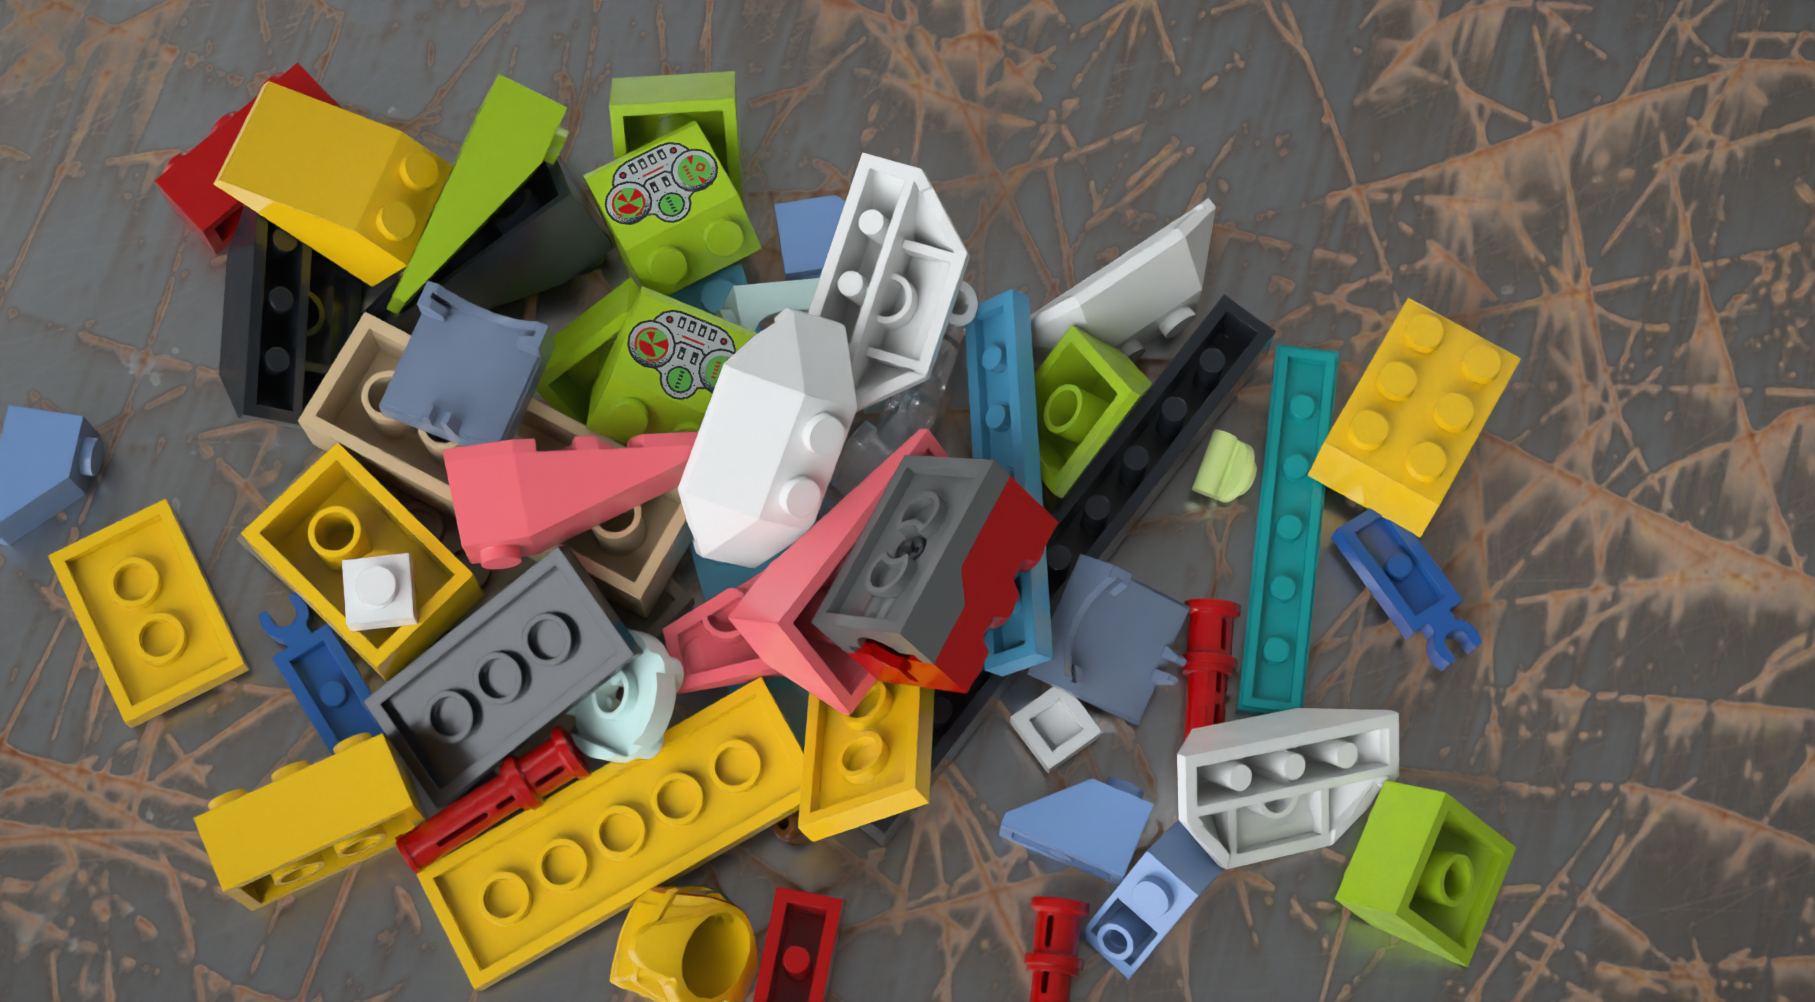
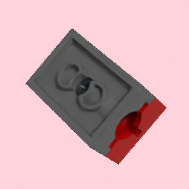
[811,455,1058,693]

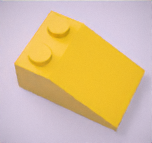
[214,81,453,287]

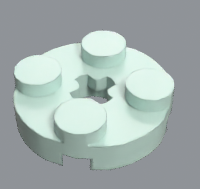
[566,629,684,763]

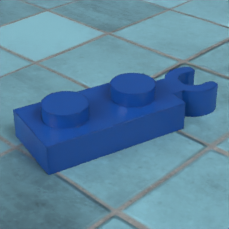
[1331,508,1481,672]
[259,593,390,755]

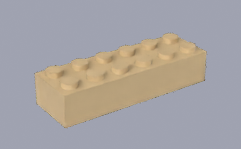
[298,312,693,619]

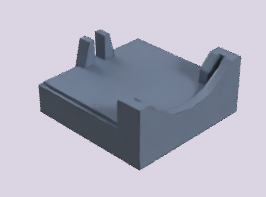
[379,281,555,446]
[1027,554,1191,726]

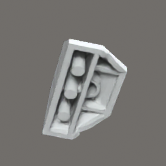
[808,152,970,412]
[1030,198,1216,368]
[678,307,857,569]
[1177,708,1399,869]

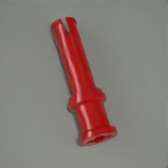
[1179,598,1241,743]
[395,725,591,874]
[1024,896,1090,1002]

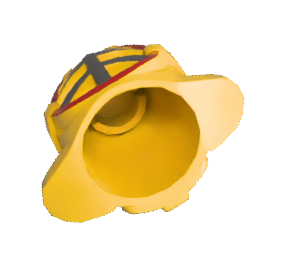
[609,885,759,1002]

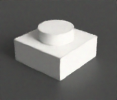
[342,553,418,632]
[1010,687,1102,774]

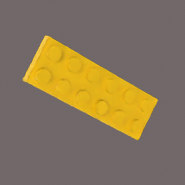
[416,677,804,991]

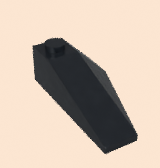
[361,155,615,335]

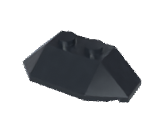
[219,205,362,429]

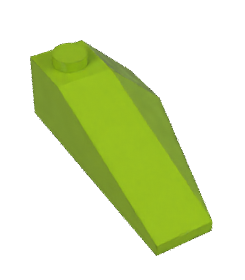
[386,74,569,314]

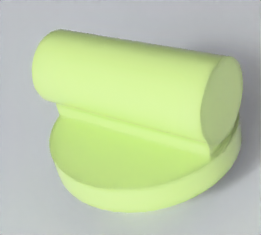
[1192,429,1257,503]

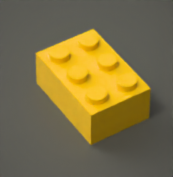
[1307,298,1521,538]
[241,442,484,682]
[194,733,429,911]

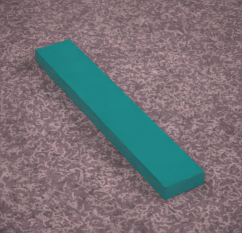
[1235,344,1339,716]

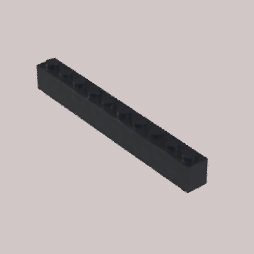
[859,294,1276,847]

